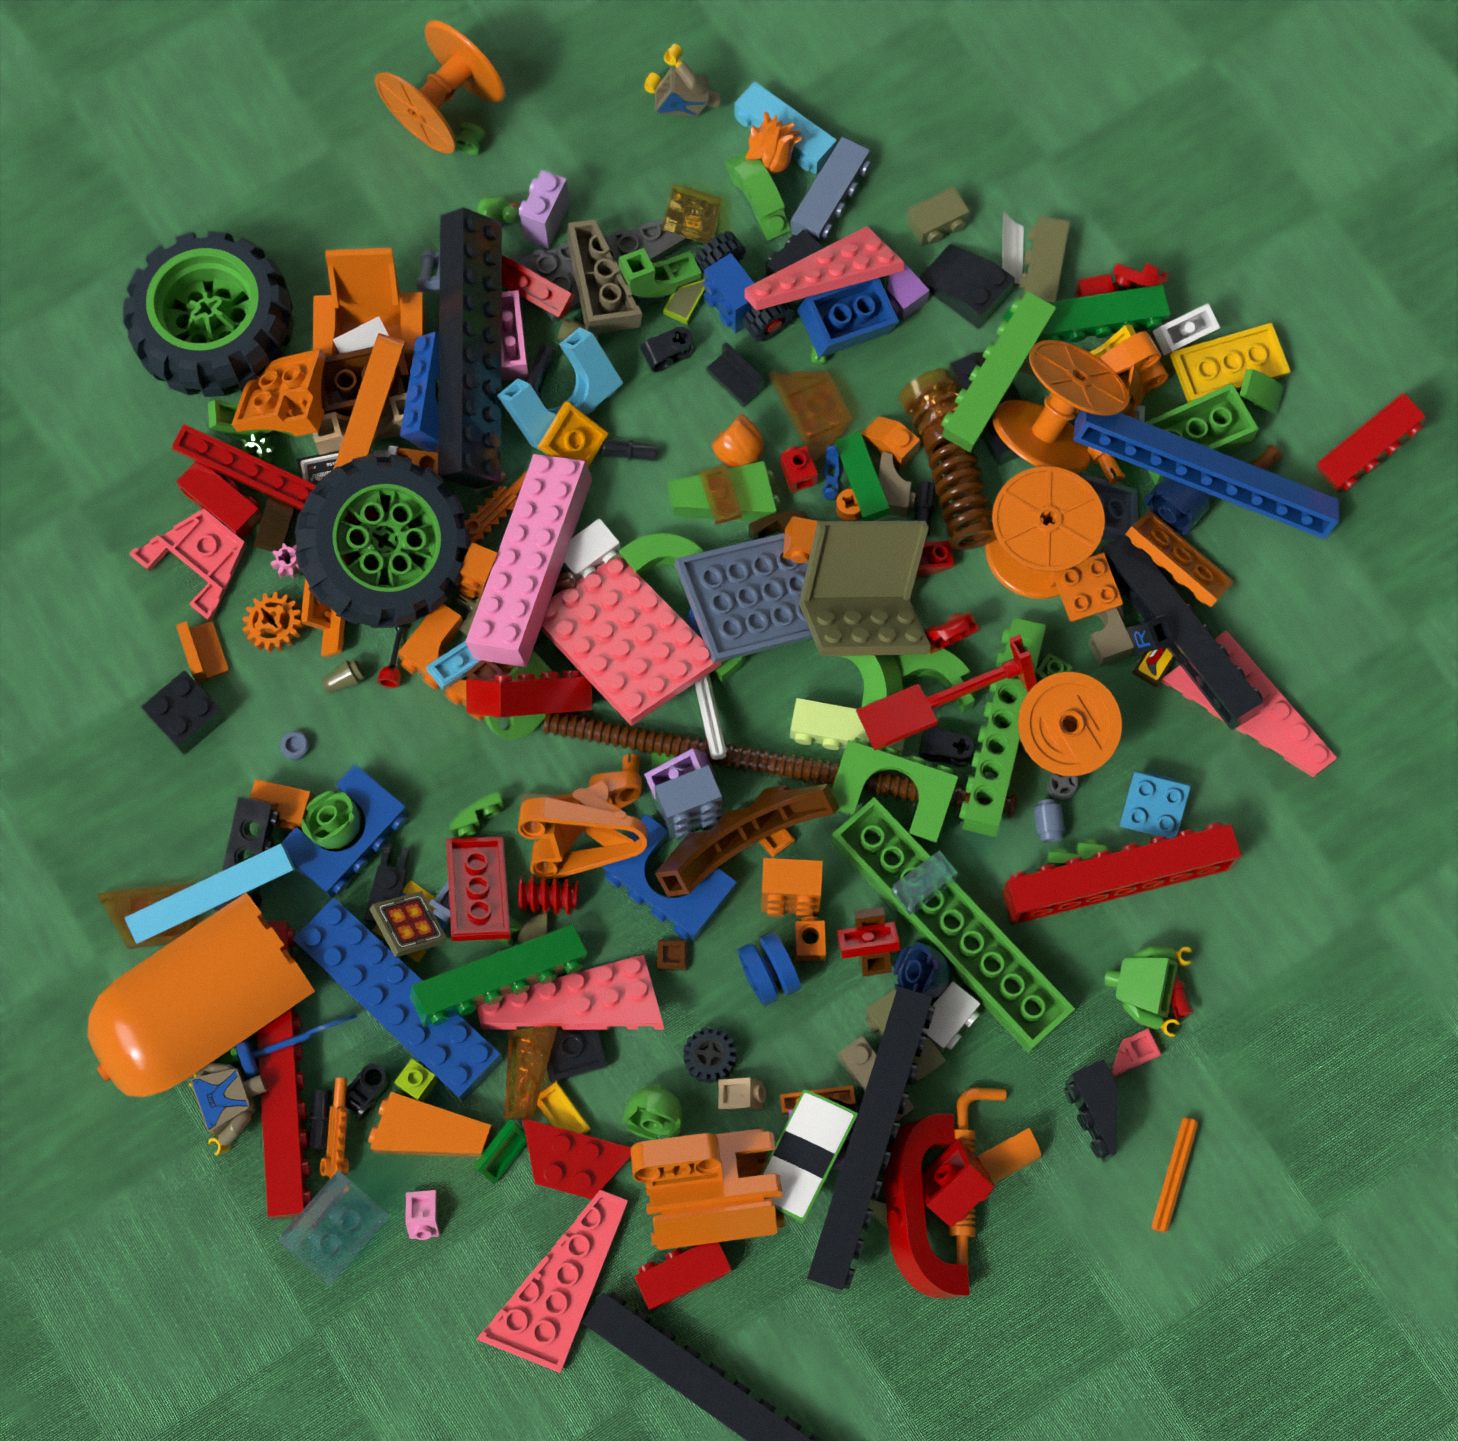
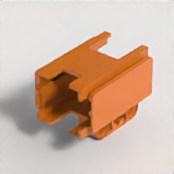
[630,1129,785,1250]

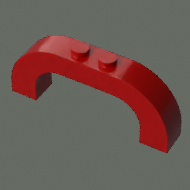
[884,1114,970,1299]

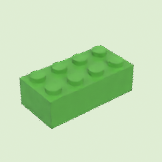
[1145,383,1258,485]

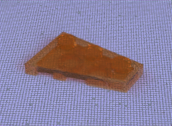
[504,1025,557,1120]

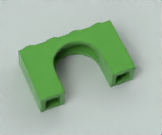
[831,737,958,844]

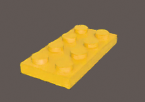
[1170,323,1291,403]

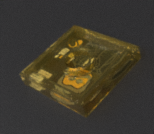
[661,183,723,243]

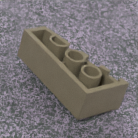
[567,219,642,334]

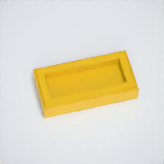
[533,1081,591,1135]

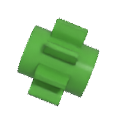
[241,432,275,463]

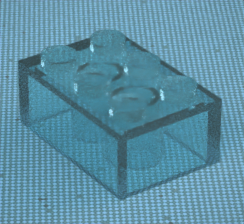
[277,1170,390,1286]

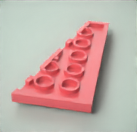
[745,226,904,311]
[1161,630,1337,778]
[476,1190,628,1373]

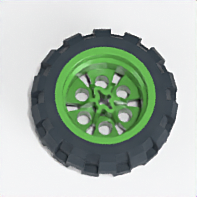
[123,231,294,397]

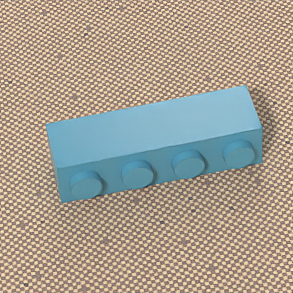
[735,81,837,175]

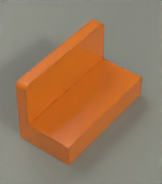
[176,621,229,683]

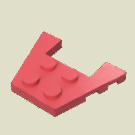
[129,509,247,622]

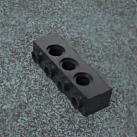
[214,796,280,911]

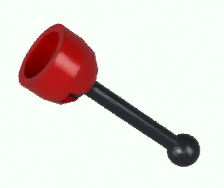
[377,624,406,688]

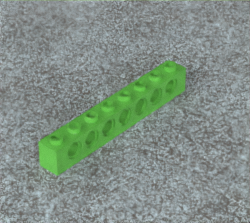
[959,617,1046,837]

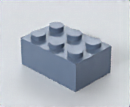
[654,765,722,840]

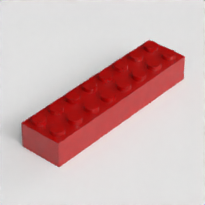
[1002,822,1242,926]

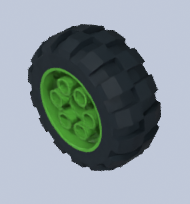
[294,454,470,628]

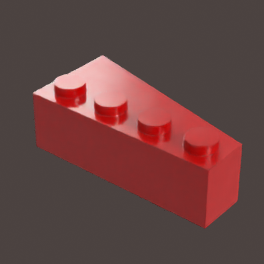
[1316,392,1426,493]
[466,670,592,717]

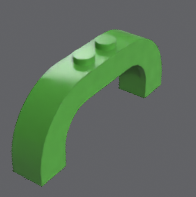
[619,533,748,684]

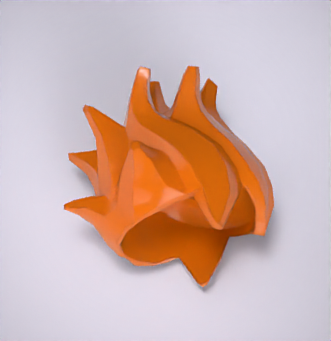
[745,111,803,174]

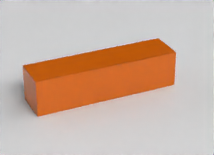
[780,1085,856,1116]

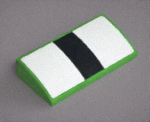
[761,1089,858,1225]

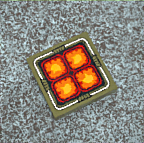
[370,891,447,957]

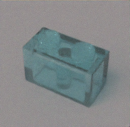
[892,850,958,915]

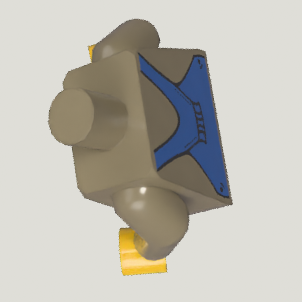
[644,44,720,117]
[189,1061,267,1155]

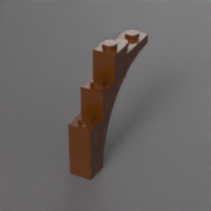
[655,784,840,897]

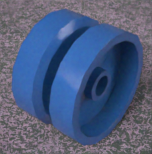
[736,932,802,1007]

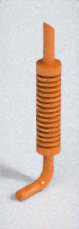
[949,1087,1006,1268]

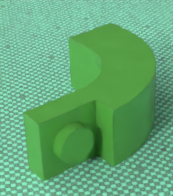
[724,150,791,241]
[619,248,702,298]
[893,649,976,714]
[842,655,903,708]

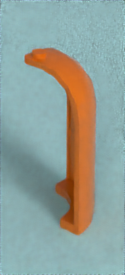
[87,893,315,1097]

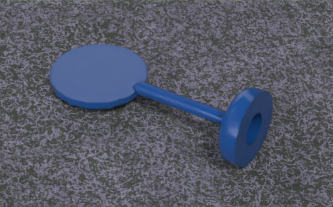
[236,1014,358,1079]

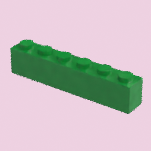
[1002,285,1171,343]
[410,924,588,1027]

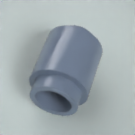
[1033,799,1066,843]

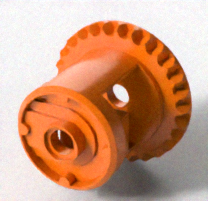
[1018,672,1122,776]

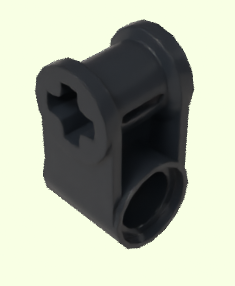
[640,326,694,373]
[918,727,974,767]
[345,1064,391,1121]

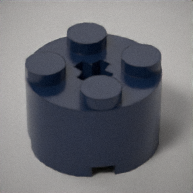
[1144,477,1211,535]

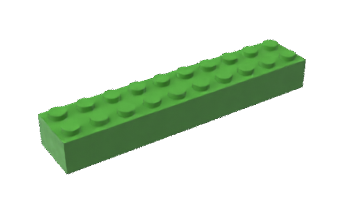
[831,797,1075,1054]

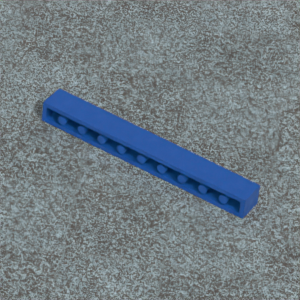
[1073,410,1339,539]

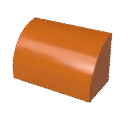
[976,1128,1041,1184]

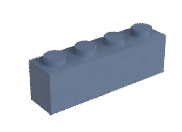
[790,137,871,243]

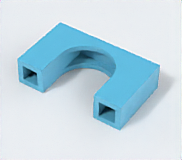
[497,327,623,451]

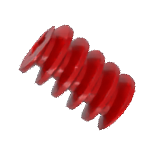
[518,875,580,916]

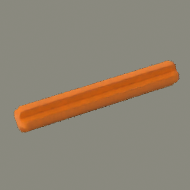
[1151,1117,1198,1233]

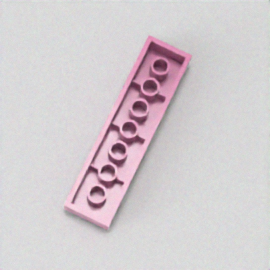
[465,454,593,668]

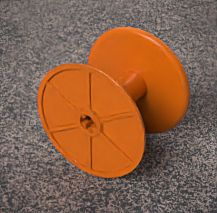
[375,20,506,154]
[992,340,1129,474]
[985,466,1105,599]

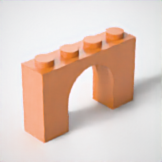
[398,604,514,721]

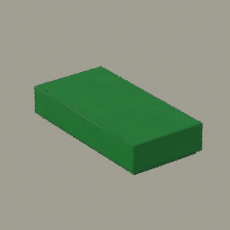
[473,1119,527,1184]

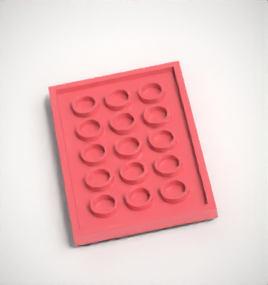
[540,555,722,726]

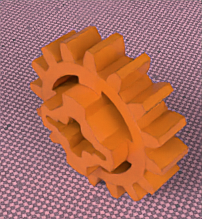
[242,592,304,653]

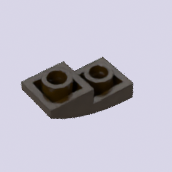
[254,496,295,552]

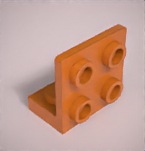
[1046,553,1123,622]

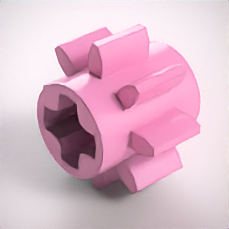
[271,543,299,579]

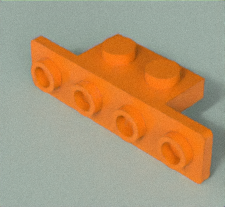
[301,553,352,658]

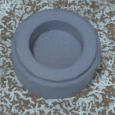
[280,731,310,761]

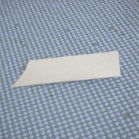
[1002,210,1024,284]

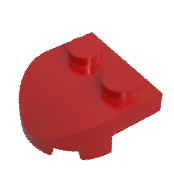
[1112,263,1171,289]
[924,611,981,654]

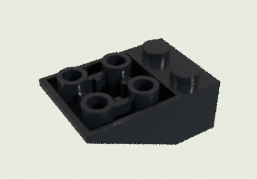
[1063,1059,1117,1163]

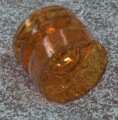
[898,368,960,439]

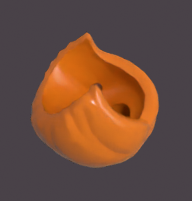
[711,413,764,468]

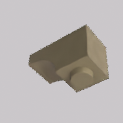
[878,452,915,517]

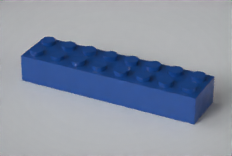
[293,898,504,1102]

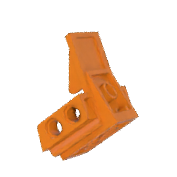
[313,248,426,377]

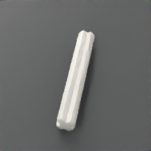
[695,674,726,760]

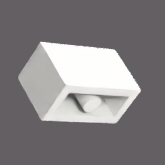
[1152,303,1220,356]
[562,518,621,581]
[921,982,980,1053]

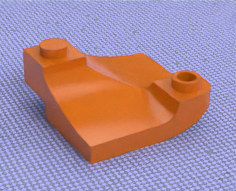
[232,349,326,437]

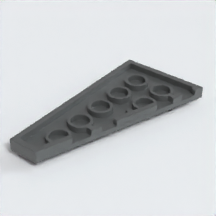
[510,218,688,322]

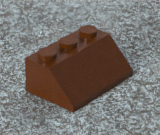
[321,347,406,416]

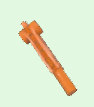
[464,471,527,543]
[320,1077,349,1183]

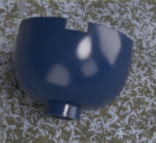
[893,942,950,1000]

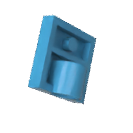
[1119,770,1191,839]

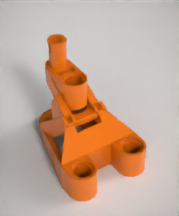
[1049,331,1168,485]
[518,754,648,879]

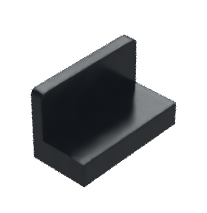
[706,342,763,408]

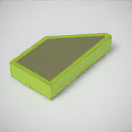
[663,279,705,325]

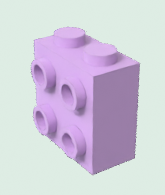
[518,170,570,249]

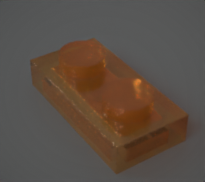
[699,464,742,525]

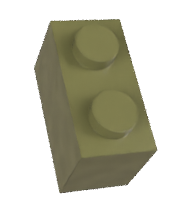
[906,186,970,247]

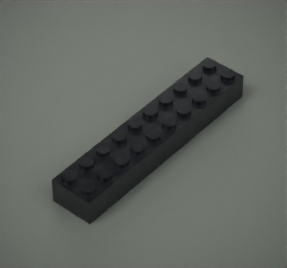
[438,207,502,489]
[806,986,936,1295]

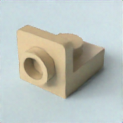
[718,1078,766,1111]

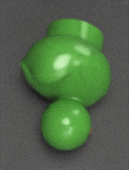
[478,196,520,225]

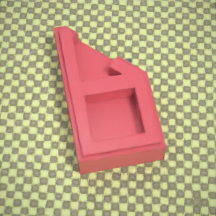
[1111,1028,1162,1078]

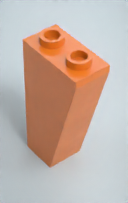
[368,1092,494,1157]

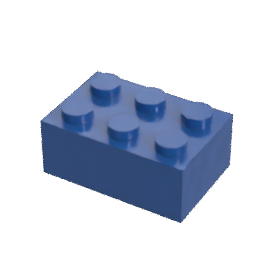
[797,278,899,358]

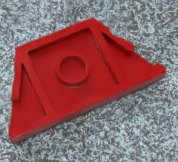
[523,1118,631,1199]

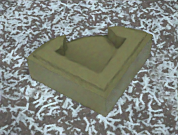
[518,914,548,944]

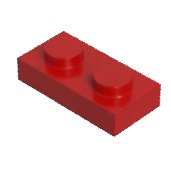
[837,922,900,959]

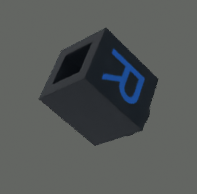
[1127,614,1177,654]

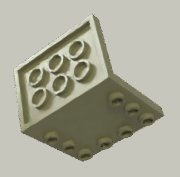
[799,521,931,656]

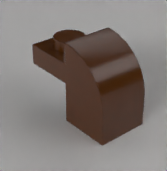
[854,907,892,977]

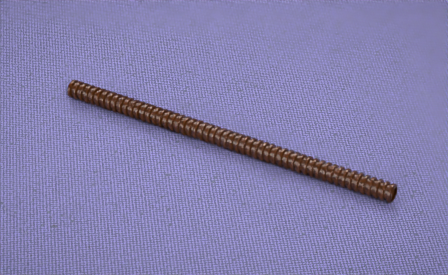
[543,713,1017,820]

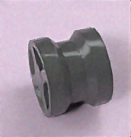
[1047,774,1078,802]

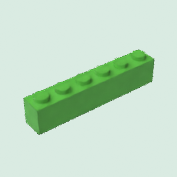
[941,291,1056,452]

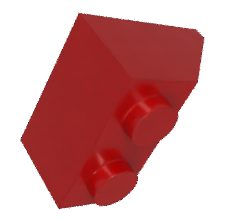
[921,1138,995,1228]

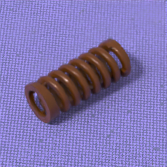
[922,426,997,551]

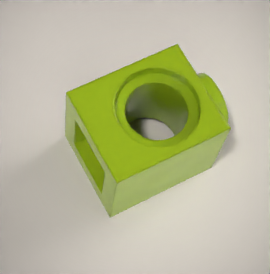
[394,1059,439,1103]

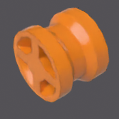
[836,489,862,521]

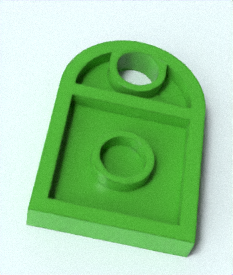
[485,651,552,740]

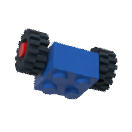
[695,231,794,342]

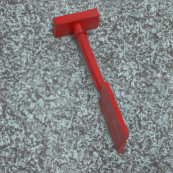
[856,634,1037,751]

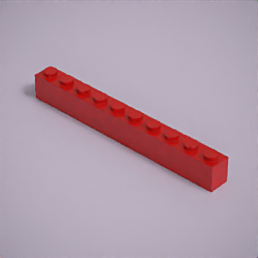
[257,920,313,1220]

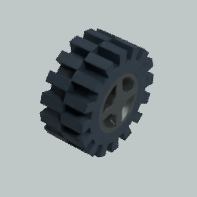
[683,1027,736,1084]

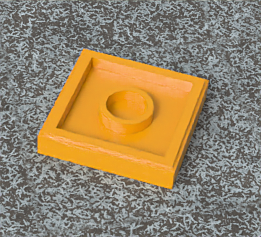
[537,402,609,467]

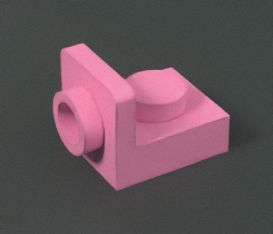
[406,1190,439,1240]

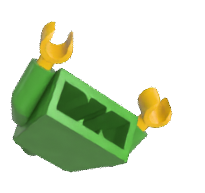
[1105,946,1192,1037]

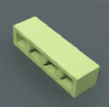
[790,698,905,757]

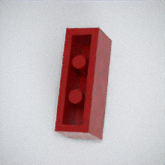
[176,461,262,540]
[634,1242,732,1312]

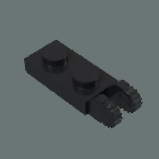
[364,843,410,924]

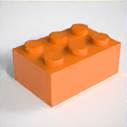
[761,858,823,918]

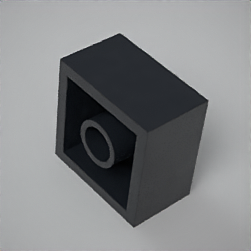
[141,670,227,756]

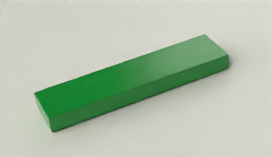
[835,431,891,521]

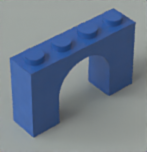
[400,331,439,453]
[281,764,409,898]
[603,814,737,942]

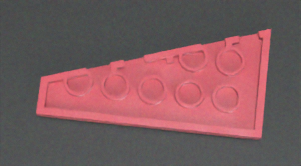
[477,954,665,1030]

